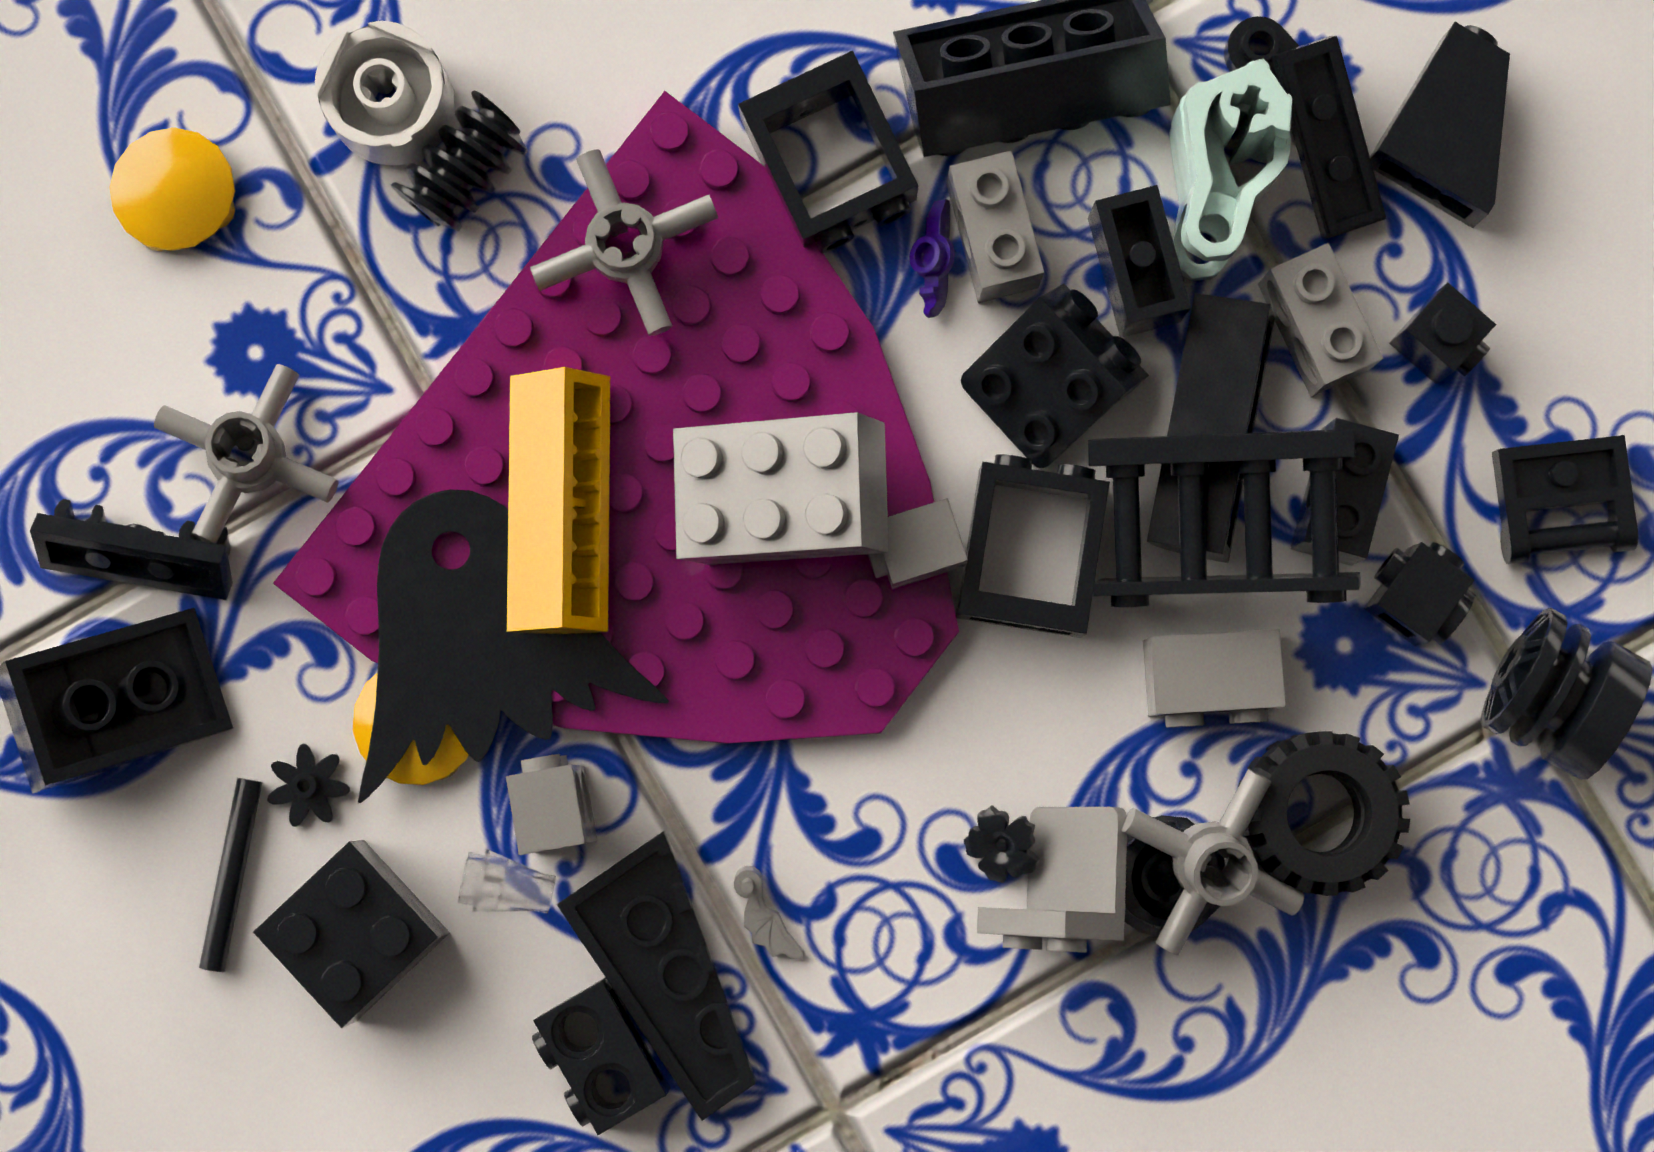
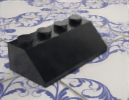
[893,0,1171,157]

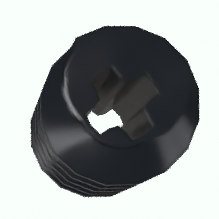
[391,90,528,232]

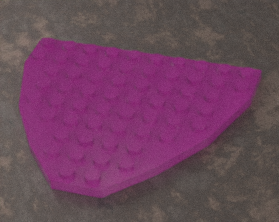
[273,91,959,744]

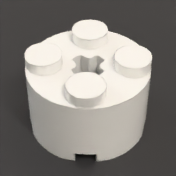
[315,21,454,166]

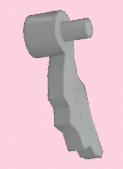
[734,866,804,959]

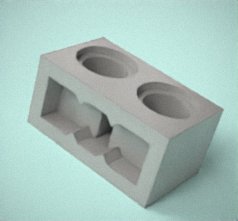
[1258,243,1384,397]
[506,754,597,855]

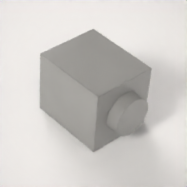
[868,498,968,589]

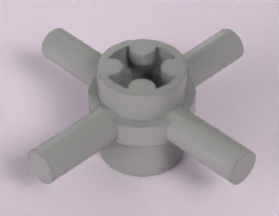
[530,149,718,336]
[154,364,338,544]
[1122,769,1304,955]

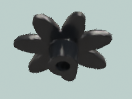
[267,744,350,827]

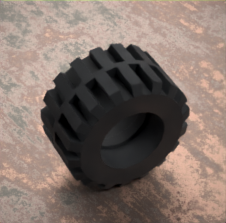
[1238,731,1410,896]

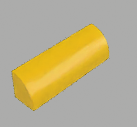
[507,367,610,634]

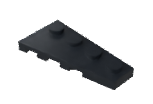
[556,831,756,1121]

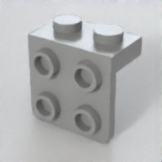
[977,807,1127,952]

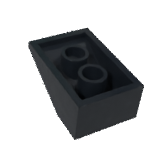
[0,608,233,794]

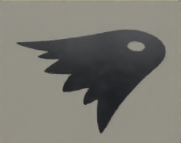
[358,489,669,803]

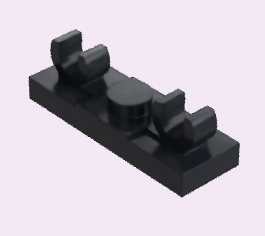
[30,499,233,600]

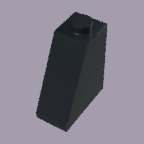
[1370,22,1510,228]

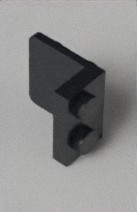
[961,284,1149,468]

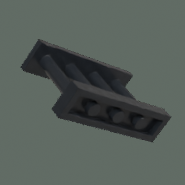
[1088,429,1361,607]

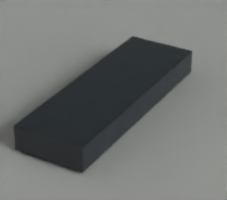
[1271,36,1386,239]

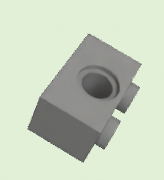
[947,150,1044,303]

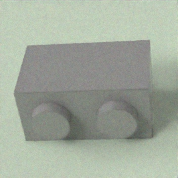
[1143,629,1286,728]

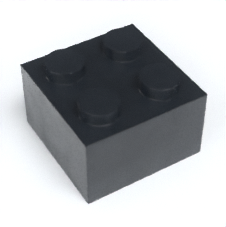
[253,840,450,1028]

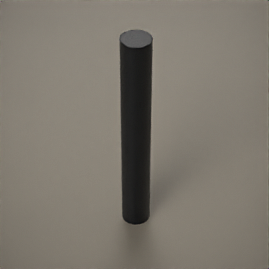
[199,777,263,972]

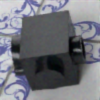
[1364,542,1476,646]

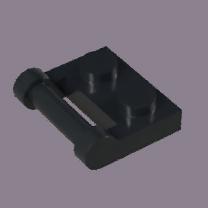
[1492,435,1638,564]

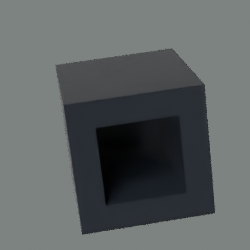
[1389,282,1497,384]

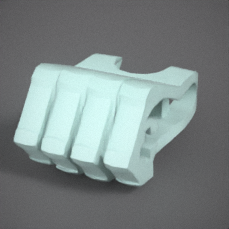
[1169,59,1293,281]

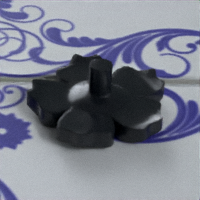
[964,805,1040,883]

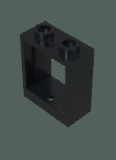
[738,50,918,253]
[956,454,1110,638]

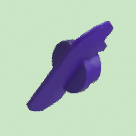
[909,199,955,318]

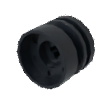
[1480,608,1653,780]

